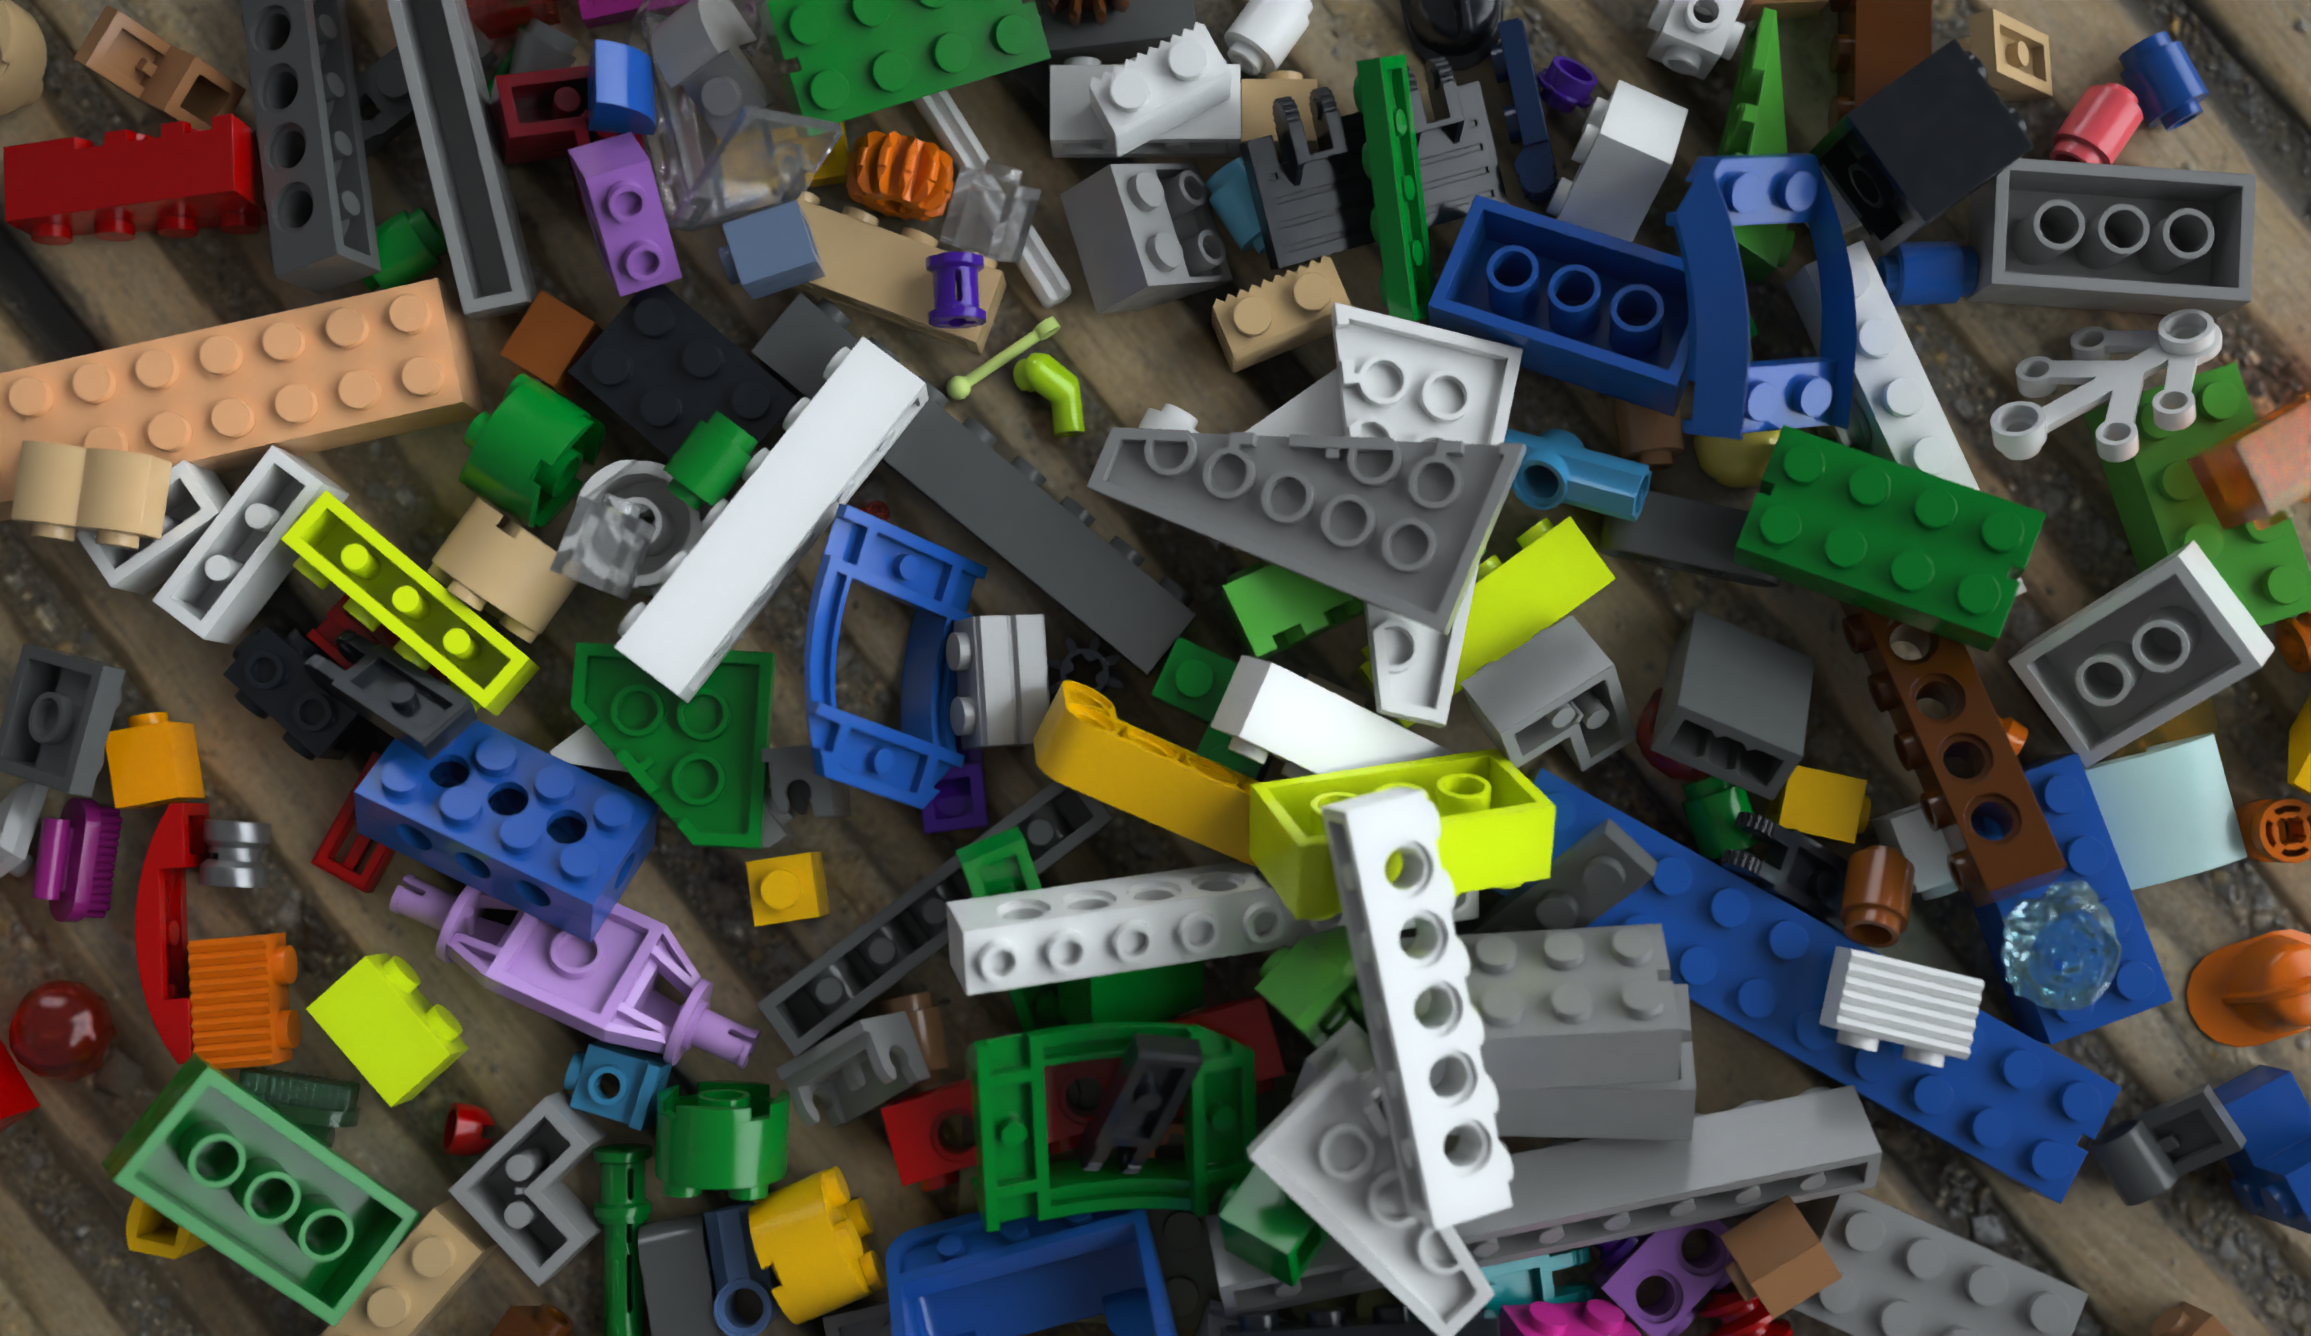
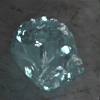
[2000,879,2122,1012]

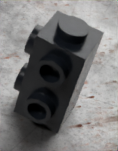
[223,626,373,761]

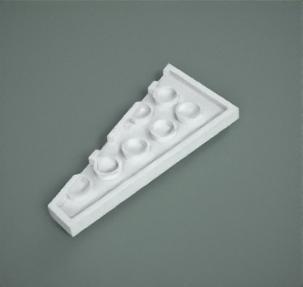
[1330,302,1523,728]

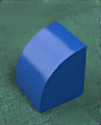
[587,39,656,135]

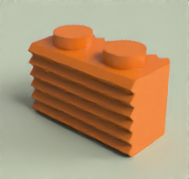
[187,932,302,1069]

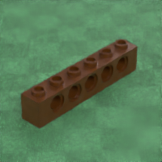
[1830,597,2067,908]

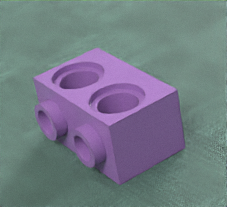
[568,132,682,297]
[1589,1219,1734,1336]

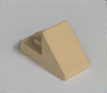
[1957,9,2053,101]

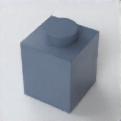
[718,200,826,300]

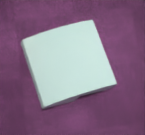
[2083,732,2248,890]

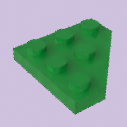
[570,642,776,850]

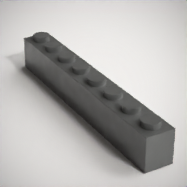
[751,293,1196,678]

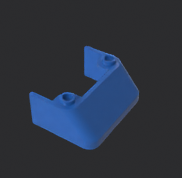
[885,1209,1178,1336]

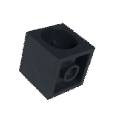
[1809,38,2035,255]

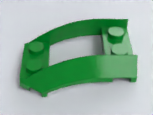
[963,1022,1257,1233]

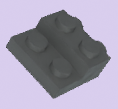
[0,643,126,797]

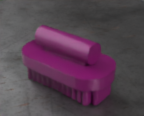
[31,797,123,923]

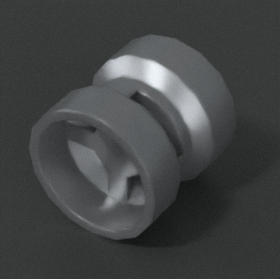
[198,820,271,888]

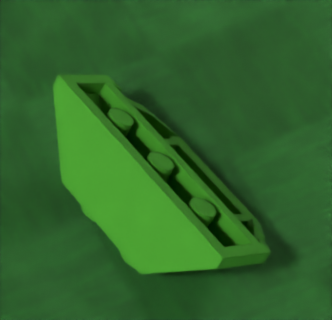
[1255,925,1369,1050]

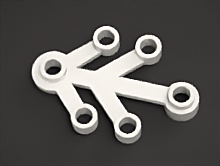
[1990,309,2223,462]

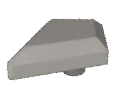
[0,780,49,878]

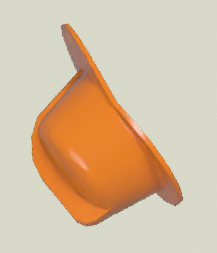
[2185,929,2311,1047]

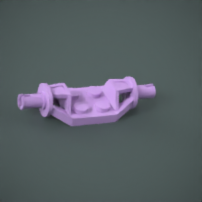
[389,873,761,1070]

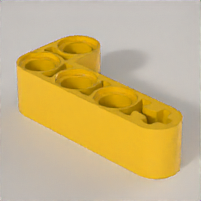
[1033,680,1262,867]

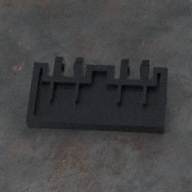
[1239,56,1509,270]

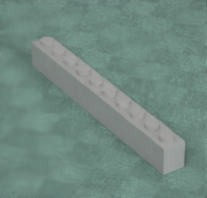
[1206,1085,1882,1320]

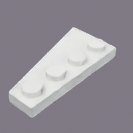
[1246,1051,1495,1336]

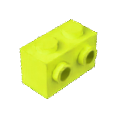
[306,953,470,1107]

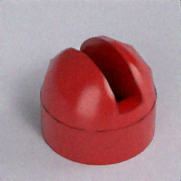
[443,1102,495,1156]

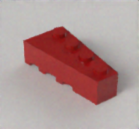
[3,113,268,245]

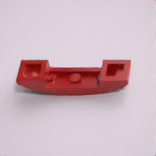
[135,803,211,1064]

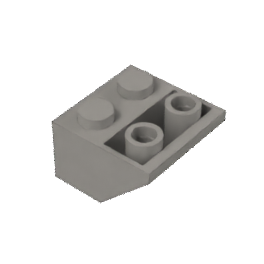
[1060,163,1233,314]

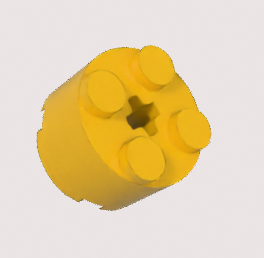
[748,1166,887,1325]

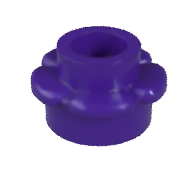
[1537,56,1598,113]

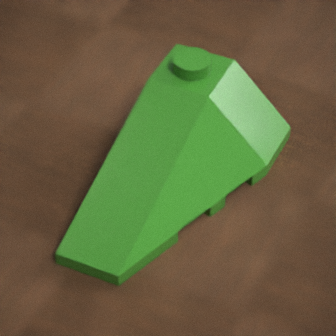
[1716,7,1795,283]

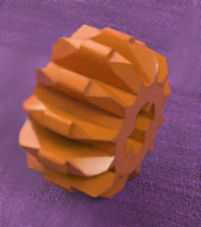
[845,131,954,222]

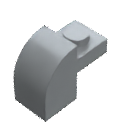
[651,0,776,140]

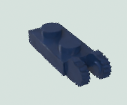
[1490,17,1559,206]

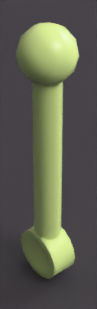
[946,316,1061,400]

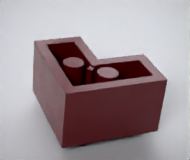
[490,65,646,217]

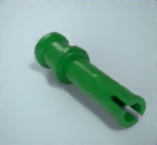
[593,1143,652,1336]

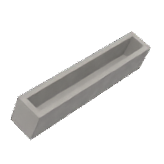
[386,0,537,320]

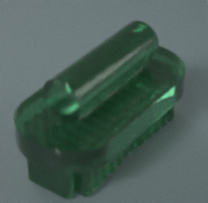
[238,1067,361,1148]

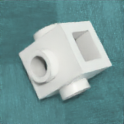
[1646,0,1745,80]

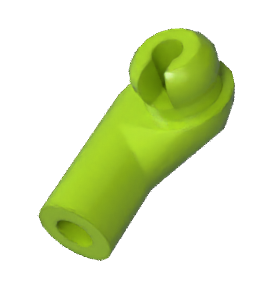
[1013,353,1085,437]

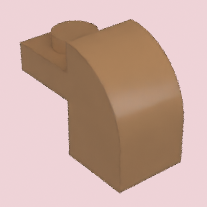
[73,5,246,130]

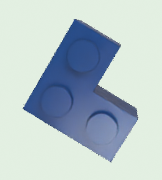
[2213,1064,2311,1234]

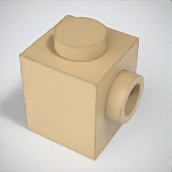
[1240,70,1318,159]

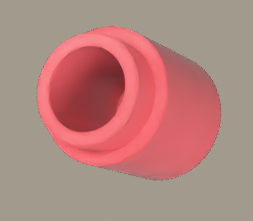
[2050,83,2143,165]

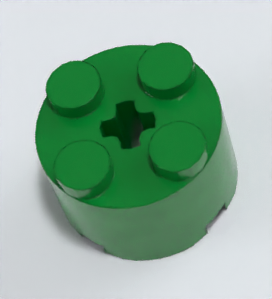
[459,373,606,528]
[655,1080,790,1200]

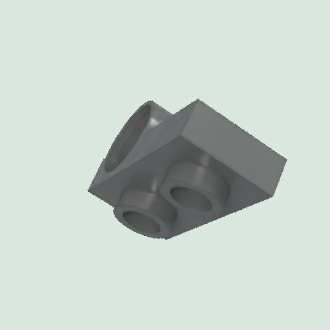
[2087,1083,2246,1206]

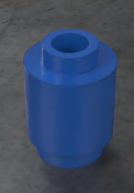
[2118,31,2209,131]
[1876,240,1978,306]

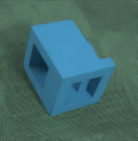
[564,1040,672,1131]

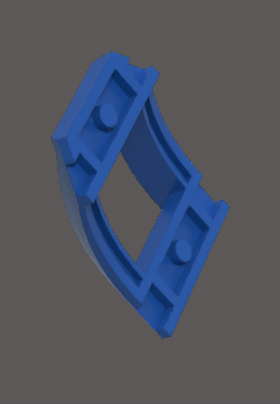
[1666,153,1857,440]
[804,503,988,810]

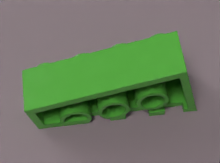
[1220,548,1487,660]

